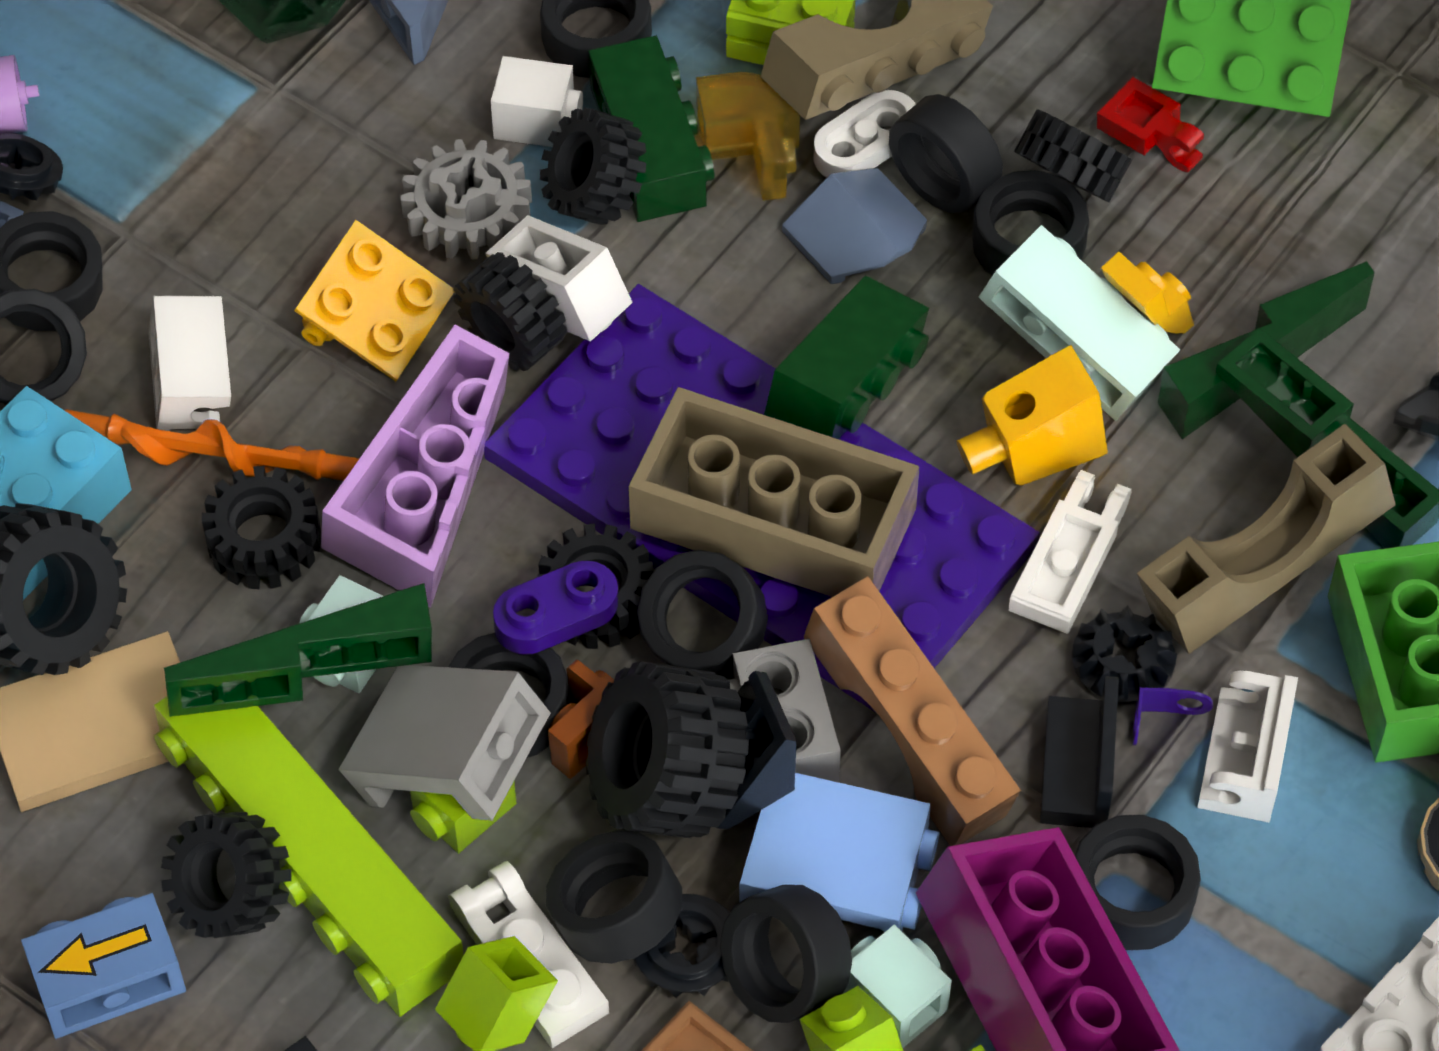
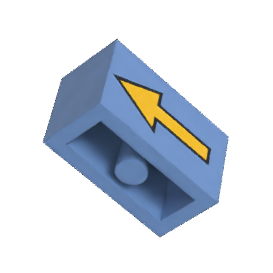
[21,893,186,1039]

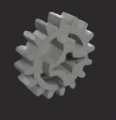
[400,139,532,260]

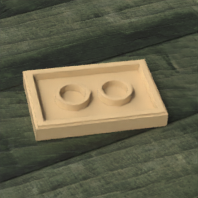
[0,631,180,812]

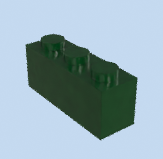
[588,35,715,222]
[764,275,929,439]

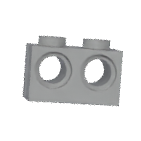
[728,639,841,783]

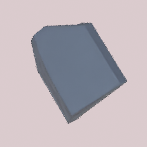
[782,168,927,284]

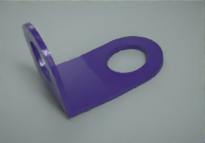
[1132,688,1213,746]

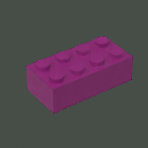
[915,827,1180,1051]

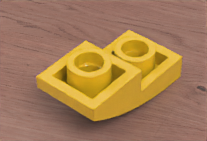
[1101,252,1194,334]

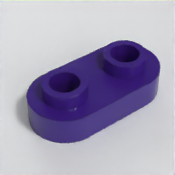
[493,561,618,654]

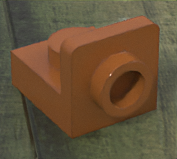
[548,659,614,780]

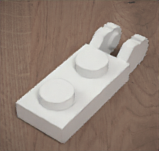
[1008,470,1132,634]

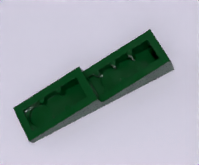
[1158,261,1375,440]
[1215,327,1439,549]
[164,583,432,717]

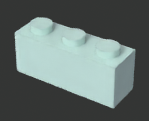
[978,225,1180,421]

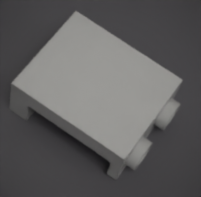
[338,665,551,821]

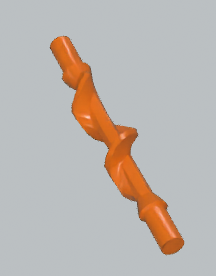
[65,409,360,481]

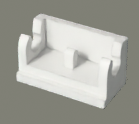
[149,296,231,431]
[1197,671,1298,823]

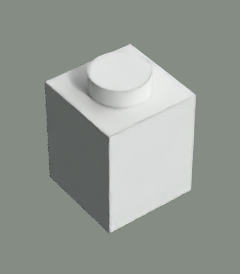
[491,56,583,147]

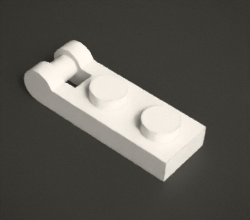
[448,861,609,1049]

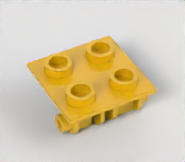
[294,220,454,382]

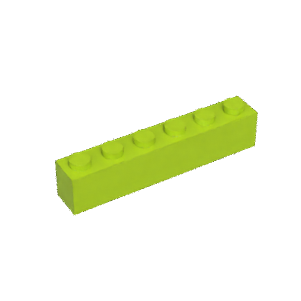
[154,697,463,1017]

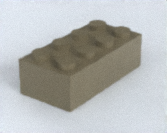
[629,387,919,597]

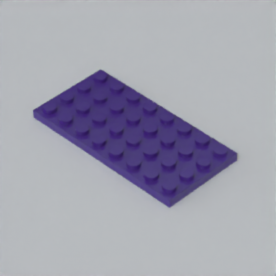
[484,283,1040,713]

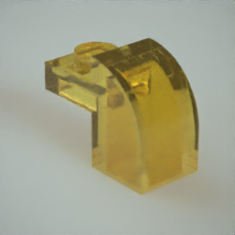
[696,72,800,201]

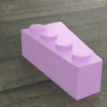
[321,325,509,608]

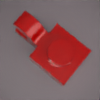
[1097,77,1204,172]

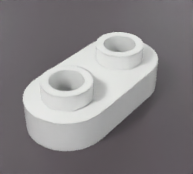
[814,90,916,177]

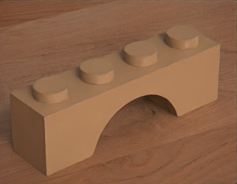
[804,576,1021,846]

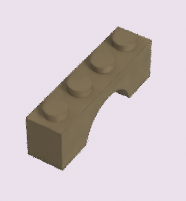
[760,0,993,120]
[1137,424,1396,654]

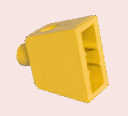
[956,345,1108,485]

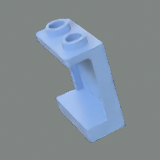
[739,773,939,932]

